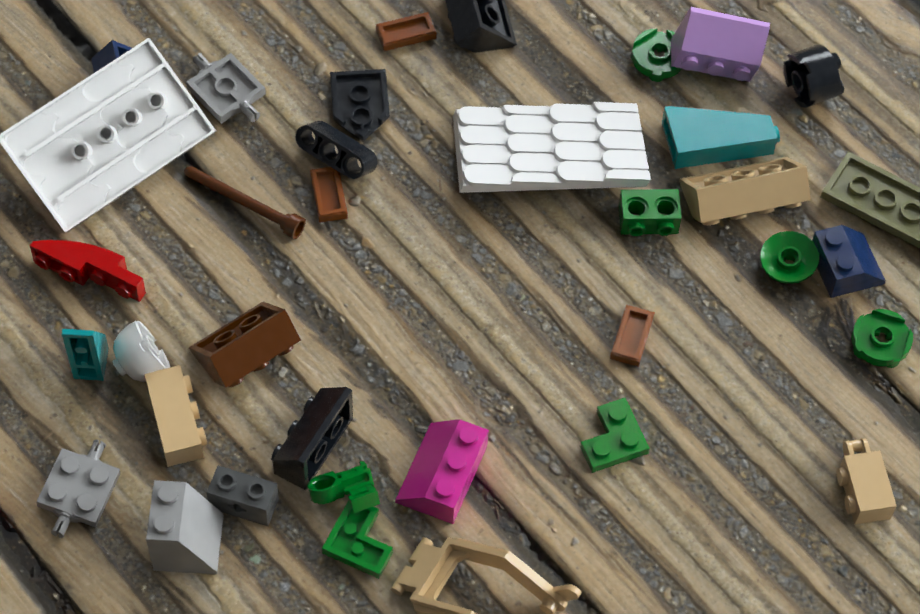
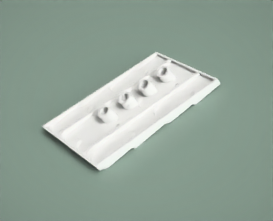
[0,38,216,233]
[453,102,651,193]

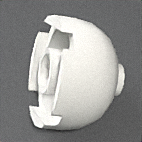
[113,320,170,382]

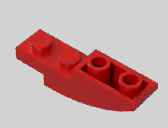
[30,240,146,302]

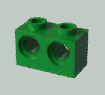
[618,189,682,236]

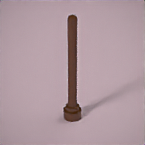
[184,166,306,239]

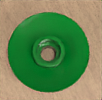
[760,231,819,284]

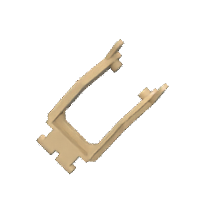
[391,537,581,614]

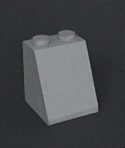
[146,480,224,574]

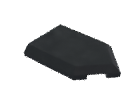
[330,69,390,142]

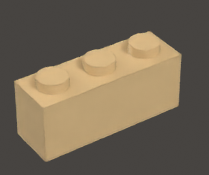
[144,365,207,467]

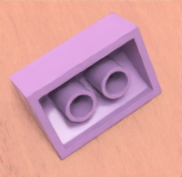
[671,7,770,82]

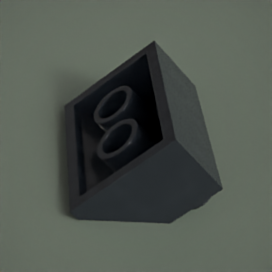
[445,0,517,53]
[271,387,353,490]

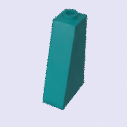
[662,106,780,169]

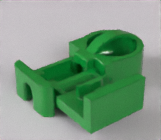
[307,461,380,513]

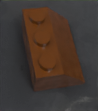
[189,302,301,388]

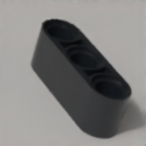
[295,121,378,179]

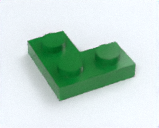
[580,397,650,473]
[322,500,393,579]

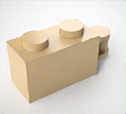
[837,438,897,524]

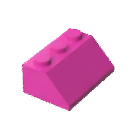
[395,419,489,524]

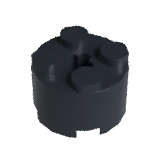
[783,44,844,108]

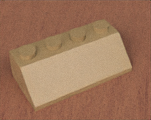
[679,157,811,225]

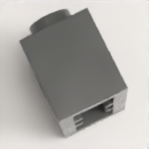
[206,466,279,526]

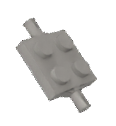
[186,53,266,124]
[37,440,120,538]

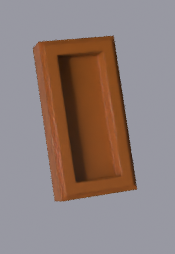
[376,12,437,51]
[310,167,348,223]
[610,305,655,367]

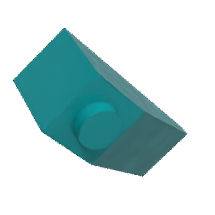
[62,329,109,381]

